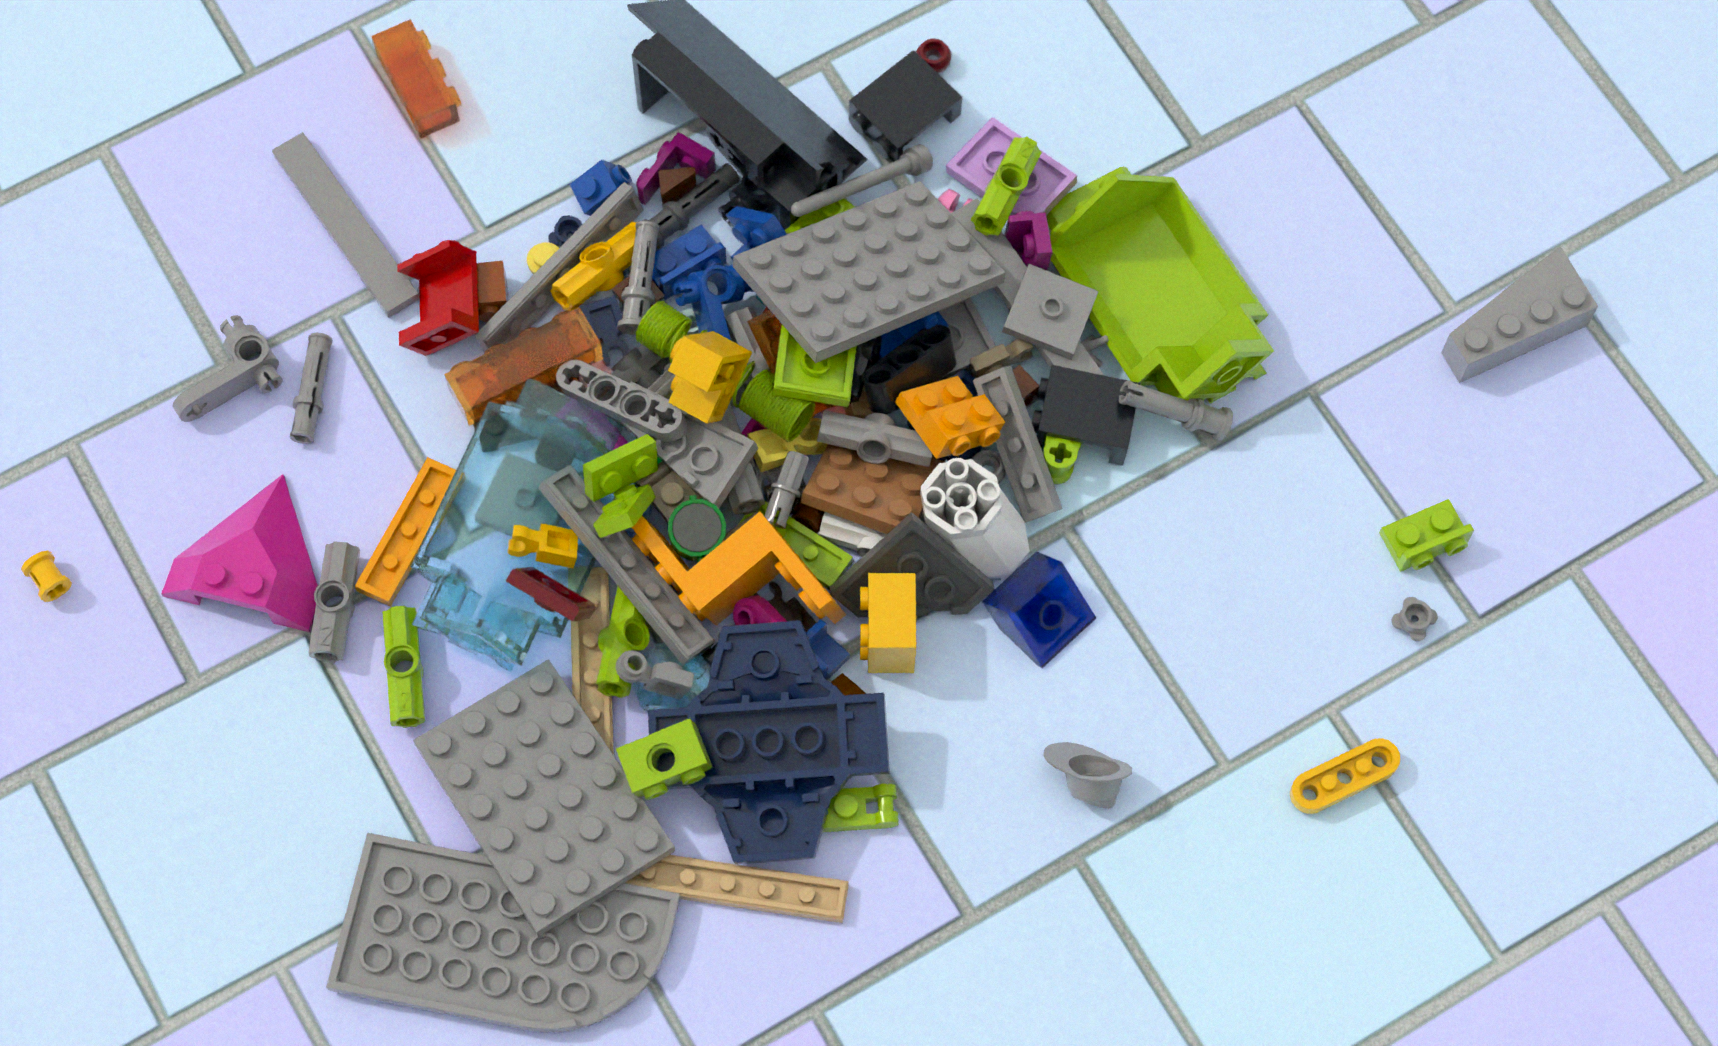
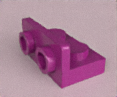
[1004,211,1052,271]

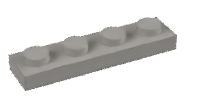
[973,366,1063,523]

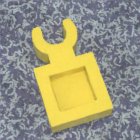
[747,423,819,472]

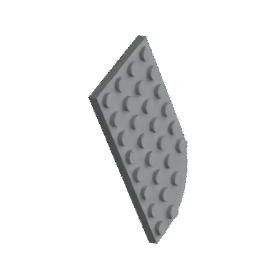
[326,833,681,1032]

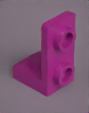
[636,132,716,205]

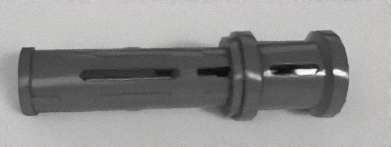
[642,163,740,249]

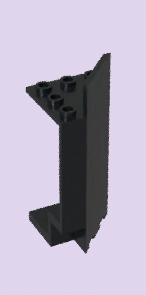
[627,0,868,230]

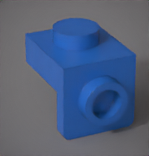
[569,159,632,216]

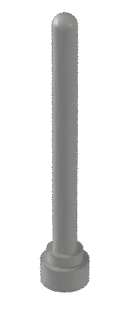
[791,144,933,217]

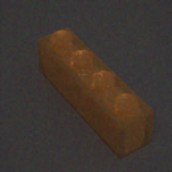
[444,307,603,426]

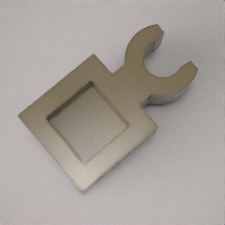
[969,338,1034,379]

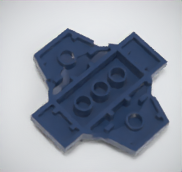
[648,620,890,864]

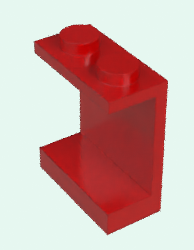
[397,240,479,356]

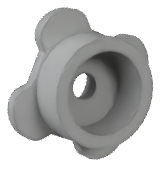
[1391,597,1438,641]

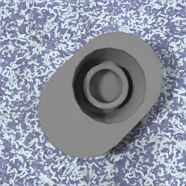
[1043,742,1132,809]

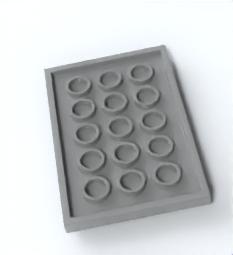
[733,181,1006,363]
[413,659,675,937]

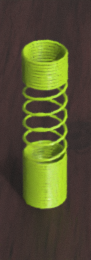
[636,301,815,442]

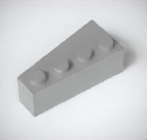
[1441,246,1598,383]

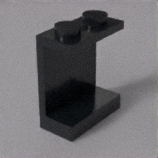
[848,50,963,162]
[1032,365,1141,466]

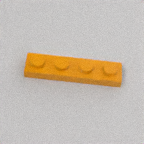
[355,457,463,607]

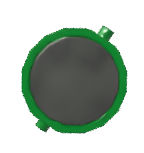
[668,495,726,563]

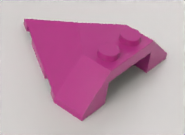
[161,474,318,632]

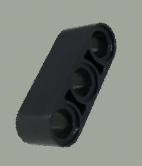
[862,324,957,414]

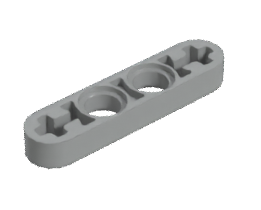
[556,359,687,442]

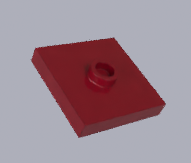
[506,567,596,622]

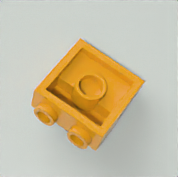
[895,376,1005,459]

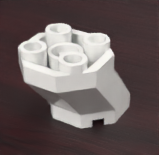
[920,458,1030,581]

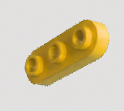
[1290,738,1400,814]

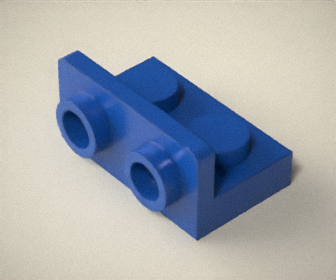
[726,206,787,260]
[652,224,727,300]

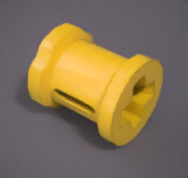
[21,550,72,602]

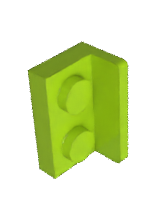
[1379,499,1474,572]

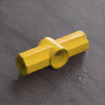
[550,221,636,312]

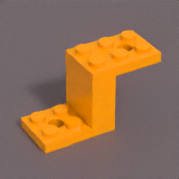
[631,512,847,626]

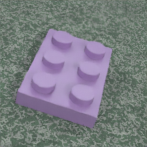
[946,117,1077,215]

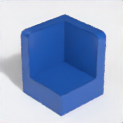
[806,619,850,680]

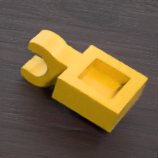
[507,523,578,568]

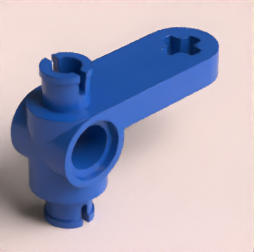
[673,264,754,340]

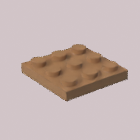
[801,444,946,534]

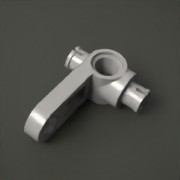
[172,315,283,422]

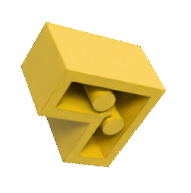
[668,331,752,424]
[860,573,916,673]

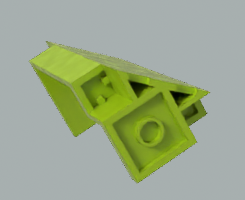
[1046,167,1274,404]

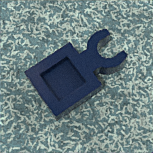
[580,296,629,367]

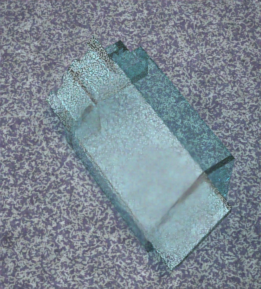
[411,378,624,671]

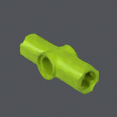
[971,136,1042,236]
[596,587,650,698]
[382,605,426,728]

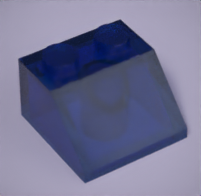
[982,551,1096,668]

